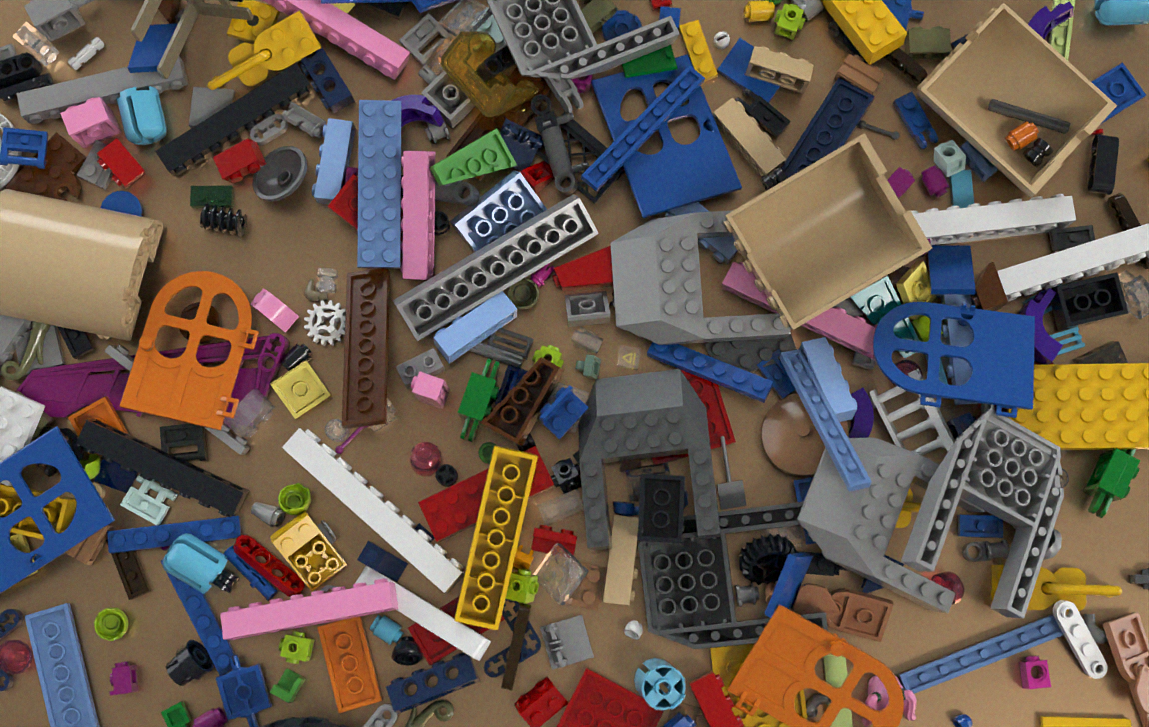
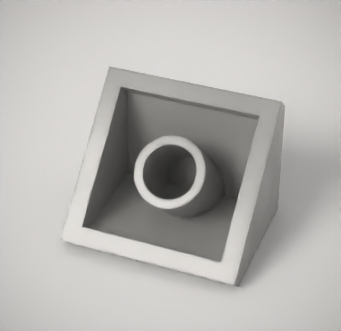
[565,291,610,327]

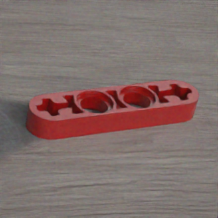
[233,535,305,597]

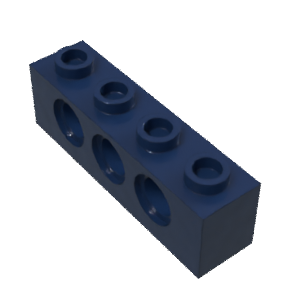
[300,47,355,113]
[386,653,480,714]

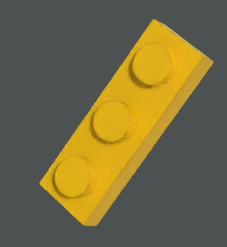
[679,20,718,82]

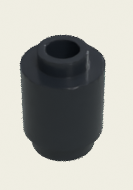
[280,343,312,371]

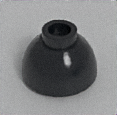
[391,636,422,666]

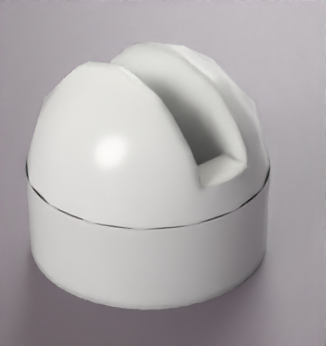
[713,31,730,49]
[624,620,643,640]

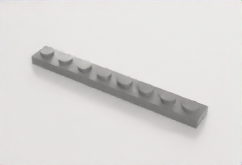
[104,344,251,455]

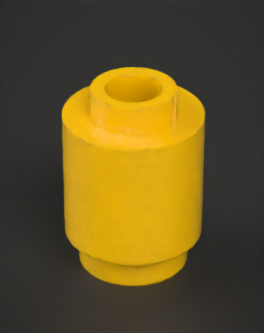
[744,0,775,22]

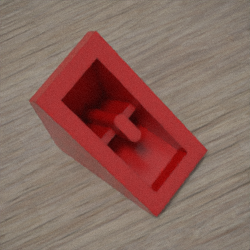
[520,160,554,195]

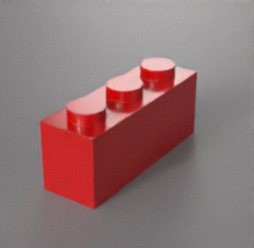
[688,671,745,727]

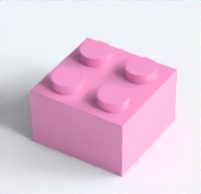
[60,97,122,148]

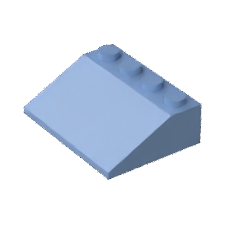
[449,170,547,252]

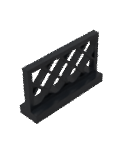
[536,112,625,204]

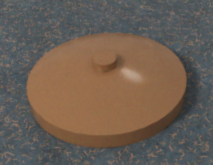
[762,393,849,477]

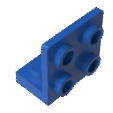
[540,385,589,440]

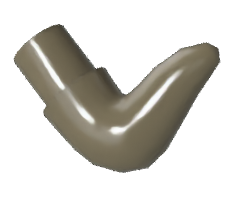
[304,279,328,302]

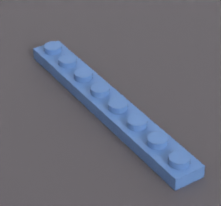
[779,349,871,491]
[898,614,1064,694]

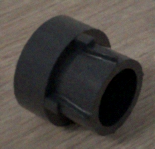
[166,640,214,686]

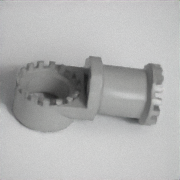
[962,540,1010,562]

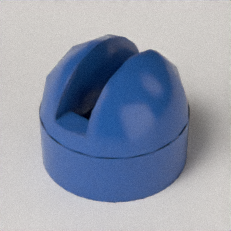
[952,714,973,727]

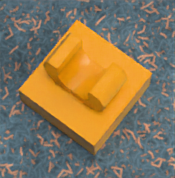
[512,545,534,570]

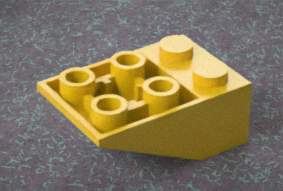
[270,510,347,591]

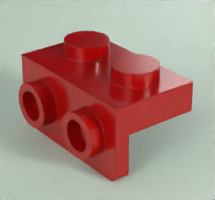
[531,525,577,558]
[514,677,568,727]

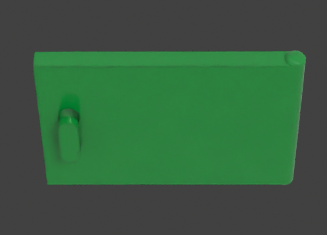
[622,45,677,78]

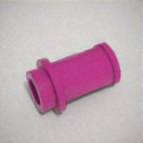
[530,263,554,288]

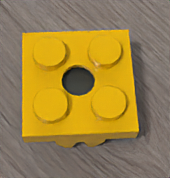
[227,0,280,44]

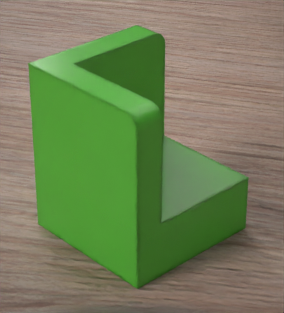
[269,669,306,703]

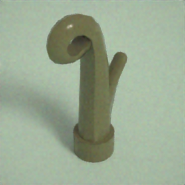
[0,321,51,381]
[405,700,454,727]

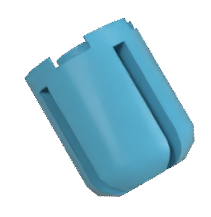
[1095,0,1149,26]
[116,86,167,145]
[163,533,228,594]
[634,658,686,710]

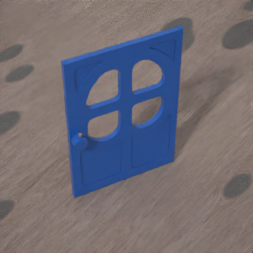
[591,54,742,218]
[0,426,115,594]

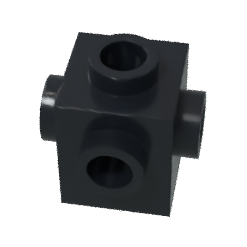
[550,458,582,495]

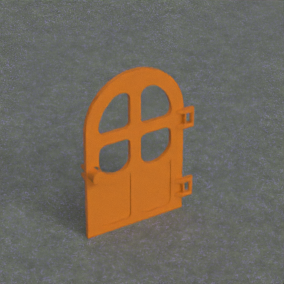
[120,271,259,431]
[727,604,904,727]

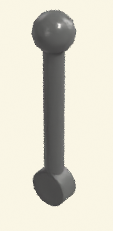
[858,120,900,140]

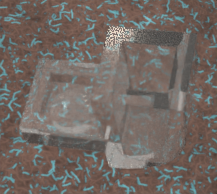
[1118,270,1149,320]

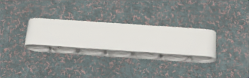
[355,566,491,661]

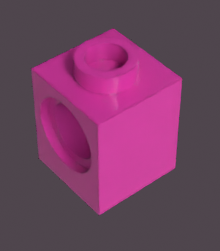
[1019,656,1051,689]

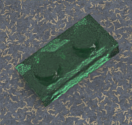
[190,186,234,208]

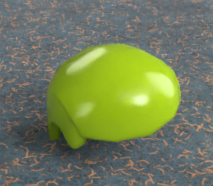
[80,454,100,480]
[278,483,311,515]
[94,607,129,641]

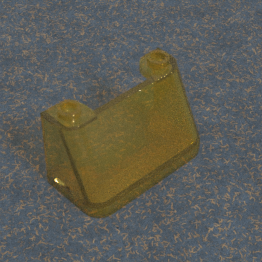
[441,31,539,117]

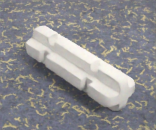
[68,37,105,70]

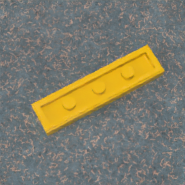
[1040,716,1131,727]

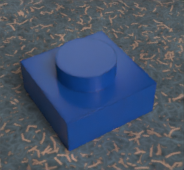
[659,6,681,29]

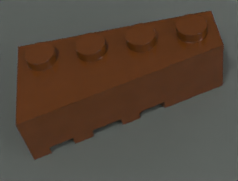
[481,357,564,446]

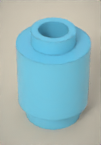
[369,615,404,645]

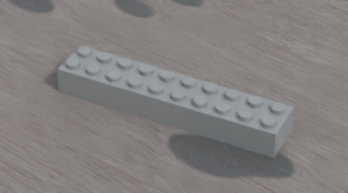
[393,194,599,341]

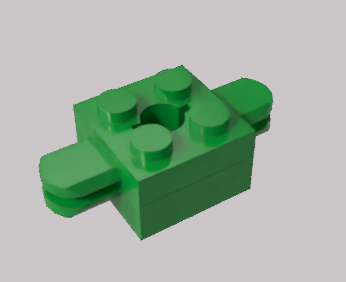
[457,358,501,442]
[1083,448,1140,518]

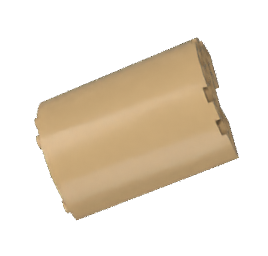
[917,3,1117,198]
[723,133,932,330]
[0,189,164,341]

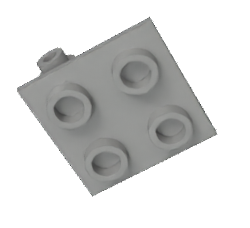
[540,615,594,670]

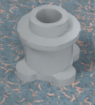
[425,117,450,143]
[735,583,760,607]

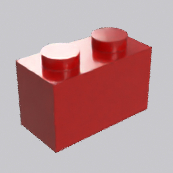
[97,138,145,189]
[213,138,266,183]

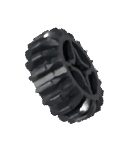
[739,533,797,585]

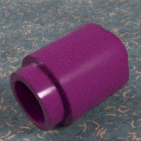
[921,165,949,198]
[193,707,228,727]

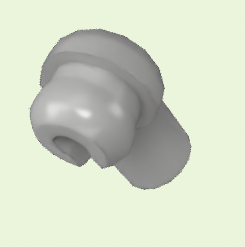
[1084,614,1108,644]
[806,693,831,718]

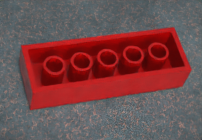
[418,446,555,543]

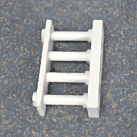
[869,369,955,455]

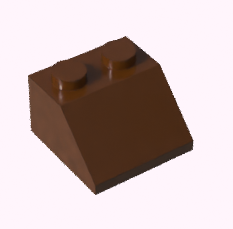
[970,262,1008,311]

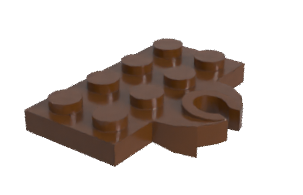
[3,132,87,201]

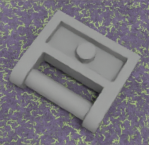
[399,13,454,67]

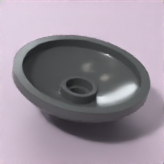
[252,146,307,202]

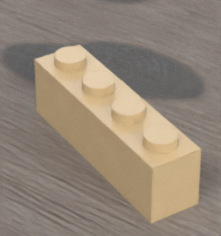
[713,97,786,177]
[603,515,639,606]

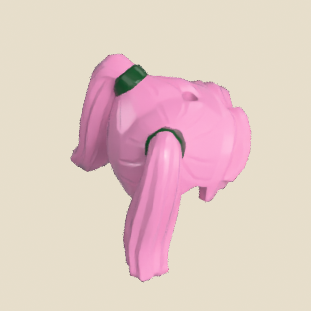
[862,675,917,727]

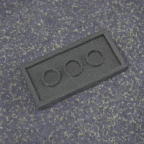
[704,334,797,373]

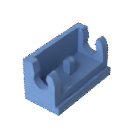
[960,141,998,182]

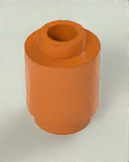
[1005,121,1039,151]

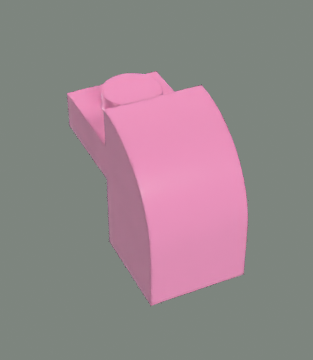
[250,288,299,332]

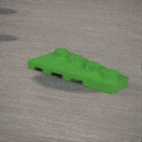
[429,128,517,186]

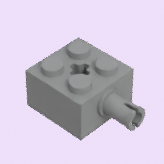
[24,0,95,42]
[418,64,481,128]

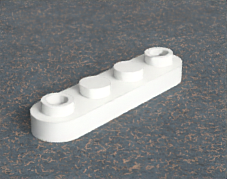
[1052,600,1108,679]

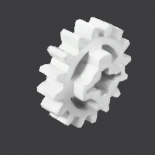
[304,300,346,346]

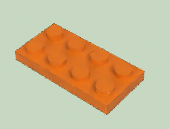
[317,616,383,713]

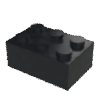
[1051,272,1129,331]
[637,474,685,544]

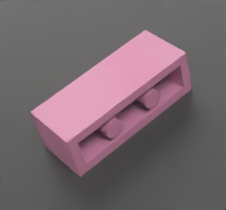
[410,371,450,409]

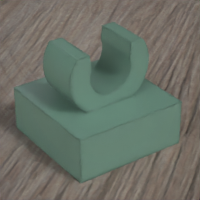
[575,354,601,380]

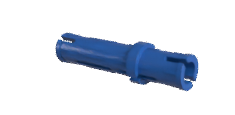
[223,546,278,601]

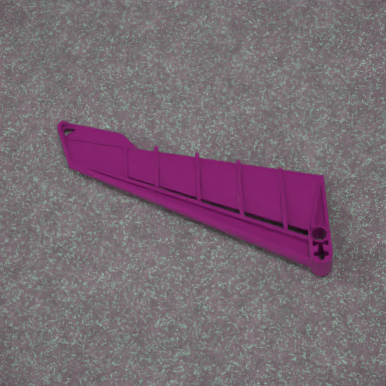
[15,333,289,426]

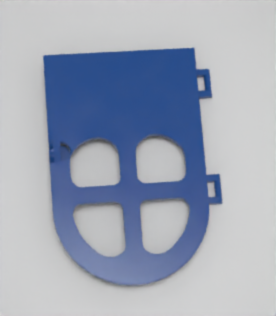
[873,302,1035,418]

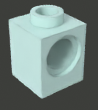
[934,139,966,177]

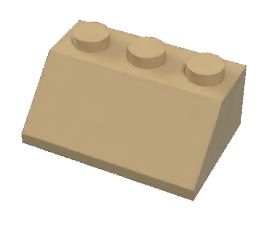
[745,46,814,94]

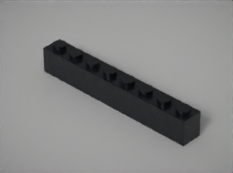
[155,63,312,175]
[76,419,249,517]

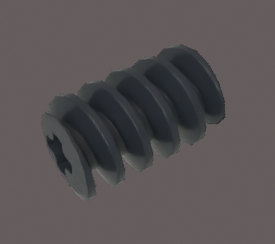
[200,203,247,236]

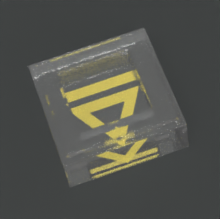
[617,345,641,370]

